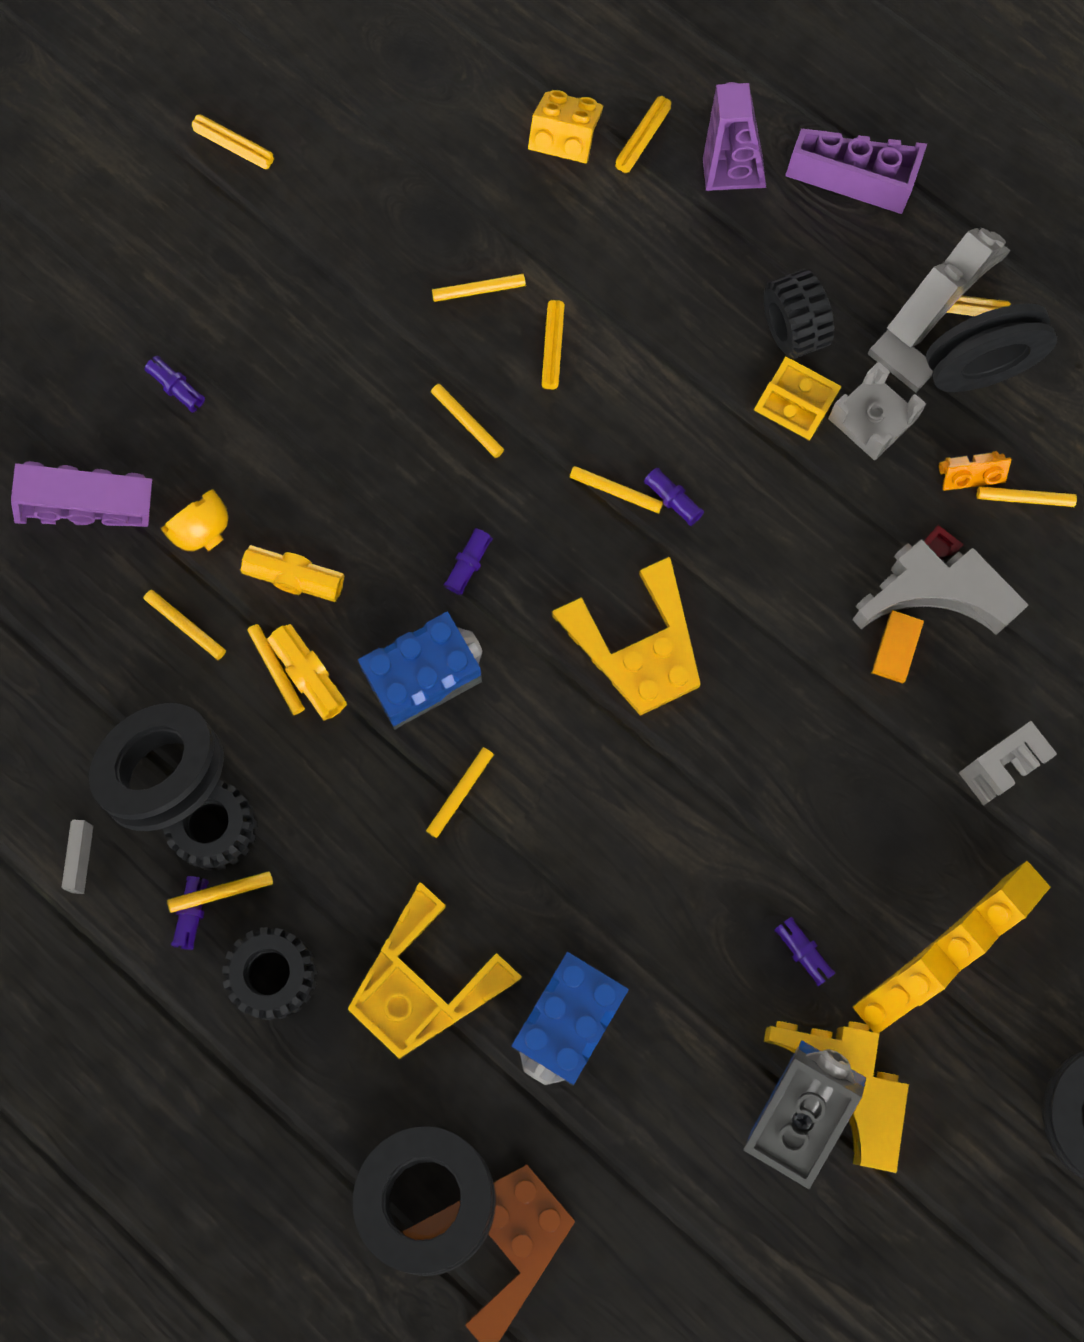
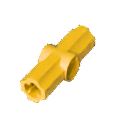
[241,545,344,602]
[267,624,347,721]

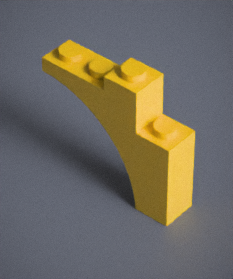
[764,1021,909,1173]

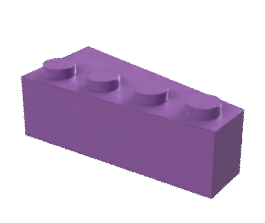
[703,82,766,191]
[785,128,927,214]
[11,461,152,527]

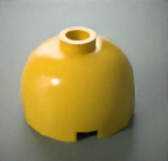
[161,489,229,551]

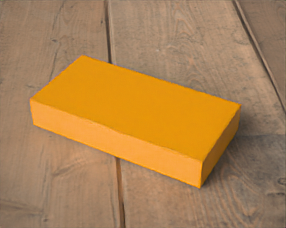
[871,610,924,684]

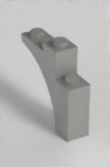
[887,228,1010,348]
[853,539,1028,635]

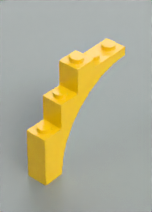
[853,861,1051,1033]

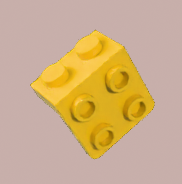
[528,90,603,163]

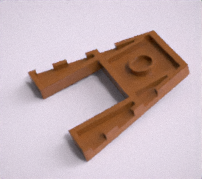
[402,1164,575,1342]

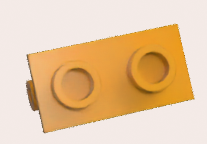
[939,451,1012,491]

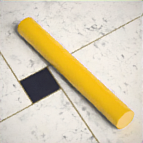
[432,274,526,302]
[431,384,504,458]
[570,466,663,514]
[976,486,1077,507]
[144,589,226,660]
[247,624,305,715]
[426,747,494,838]
[167,871,273,913]

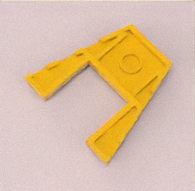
[552,557,701,716]
[348,882,522,1059]

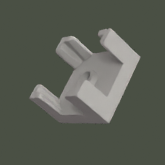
[828,361,926,460]
[959,721,1057,805]

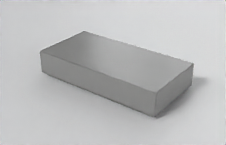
[868,329,933,393]
[62,820,93,894]

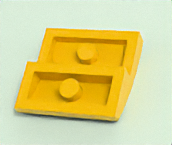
[754,356,841,441]

